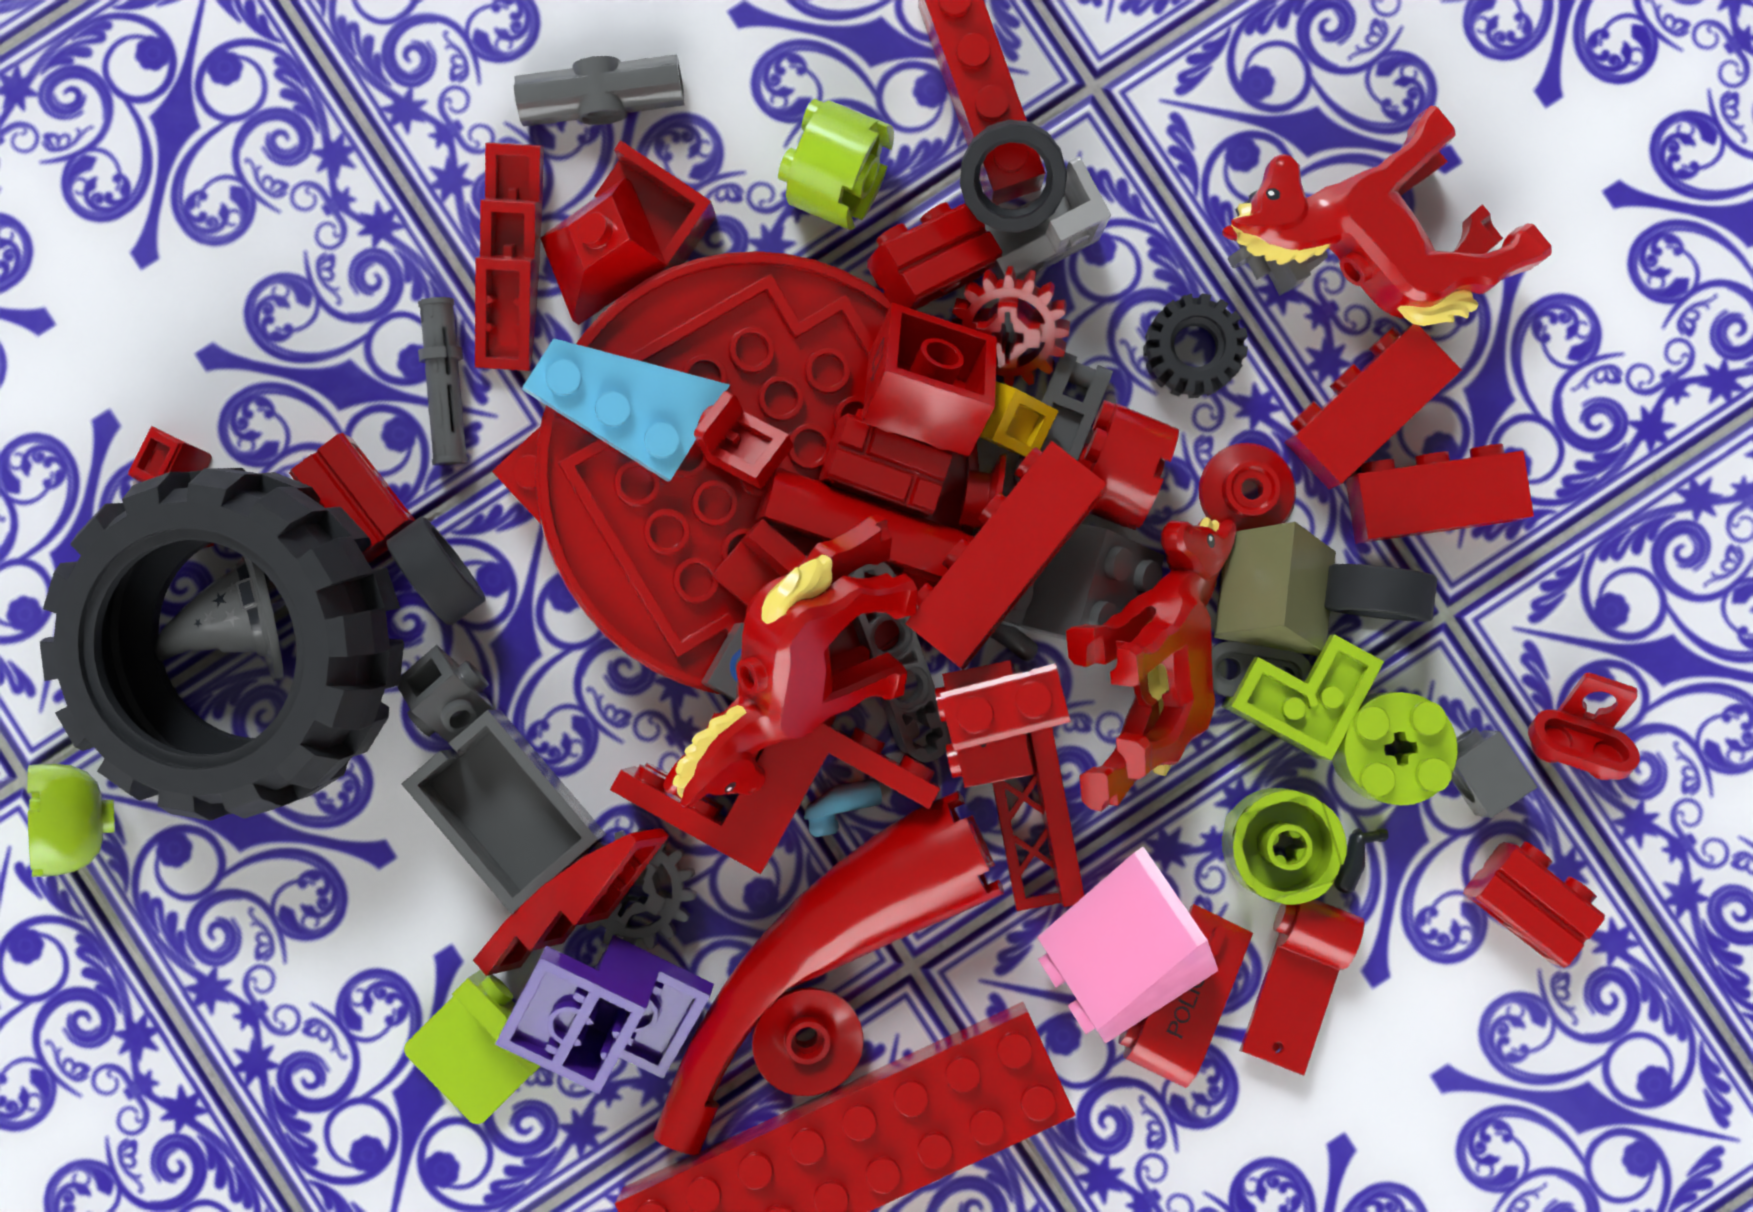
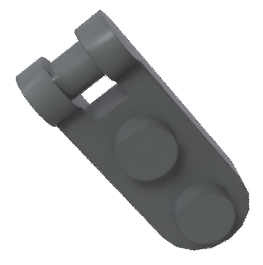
[1013,352,1113,486]

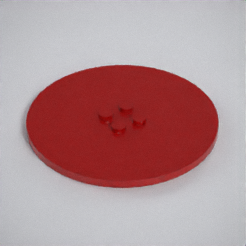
[535,251,979,694]

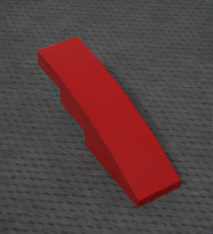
[475,142,544,371]
[473,828,669,976]

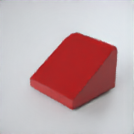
[128,426,212,482]

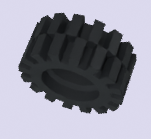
[1143,293,1248,398]

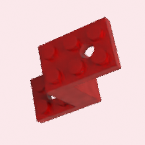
[610,715,940,874]

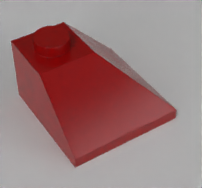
[540,177,666,325]

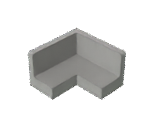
[985,156,1111,280]

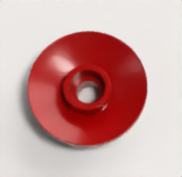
[752,987,864,1096]

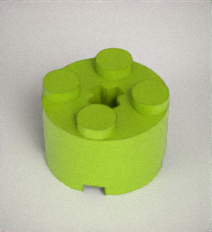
[778,99,894,230]
[1332,692,1458,805]
[1222,788,1347,905]

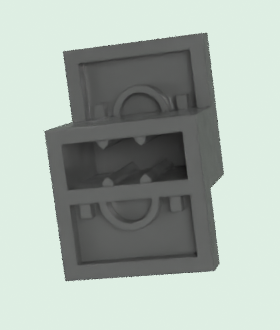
[1004,524,1165,640]

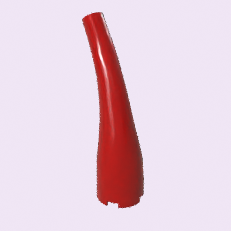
[653,791,1004,1155]

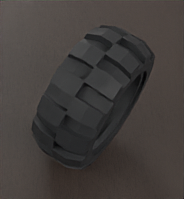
[39,468,404,821]

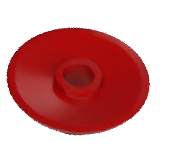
[1199,443,1296,531]
[959,453,1006,528]

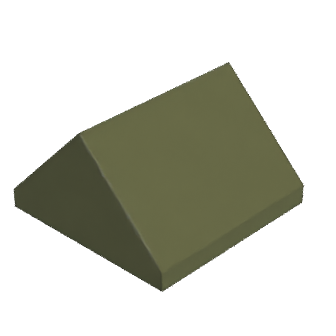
[1214,522,1336,656]

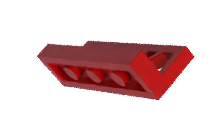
[992,727,1085,911]

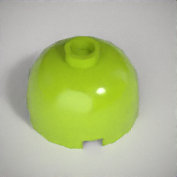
[27,764,115,877]

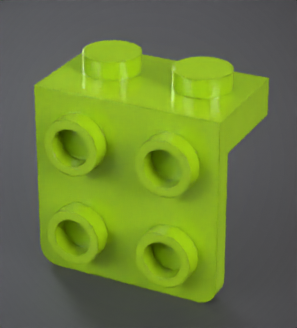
[404,969,541,1124]

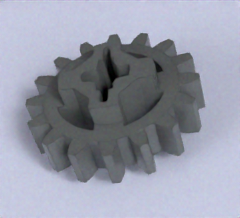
[585,828,697,950]

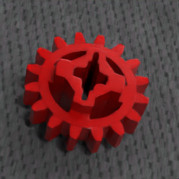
[951,266,1070,387]

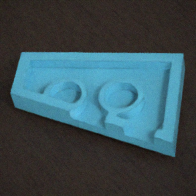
[522,339,730,482]

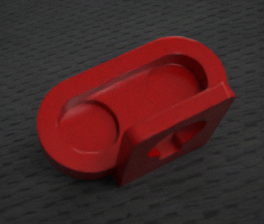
[1528,672,1640,780]

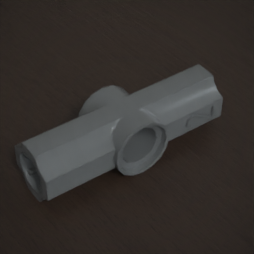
[513,54,685,127]

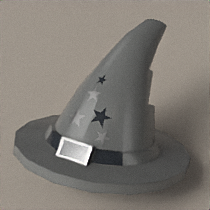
[154,555,284,682]

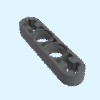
[848,562,951,762]

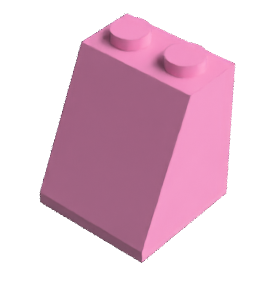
[1037,847,1219,1044]

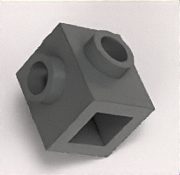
[397,645,495,743]

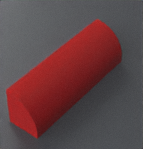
[755,467,975,583]

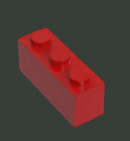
[1284,324,1462,490]
[1346,444,1534,544]

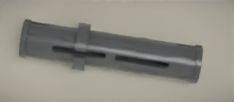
[418,297,468,466]

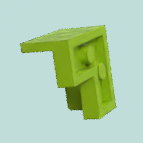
[1221,634,1384,760]

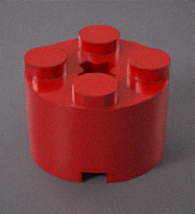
[1078,400,1179,531]

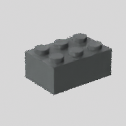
[401,710,607,914]

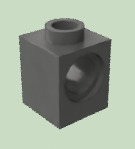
[1451,727,1538,818]

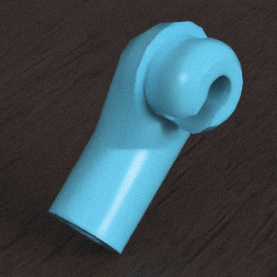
[804,778,882,837]

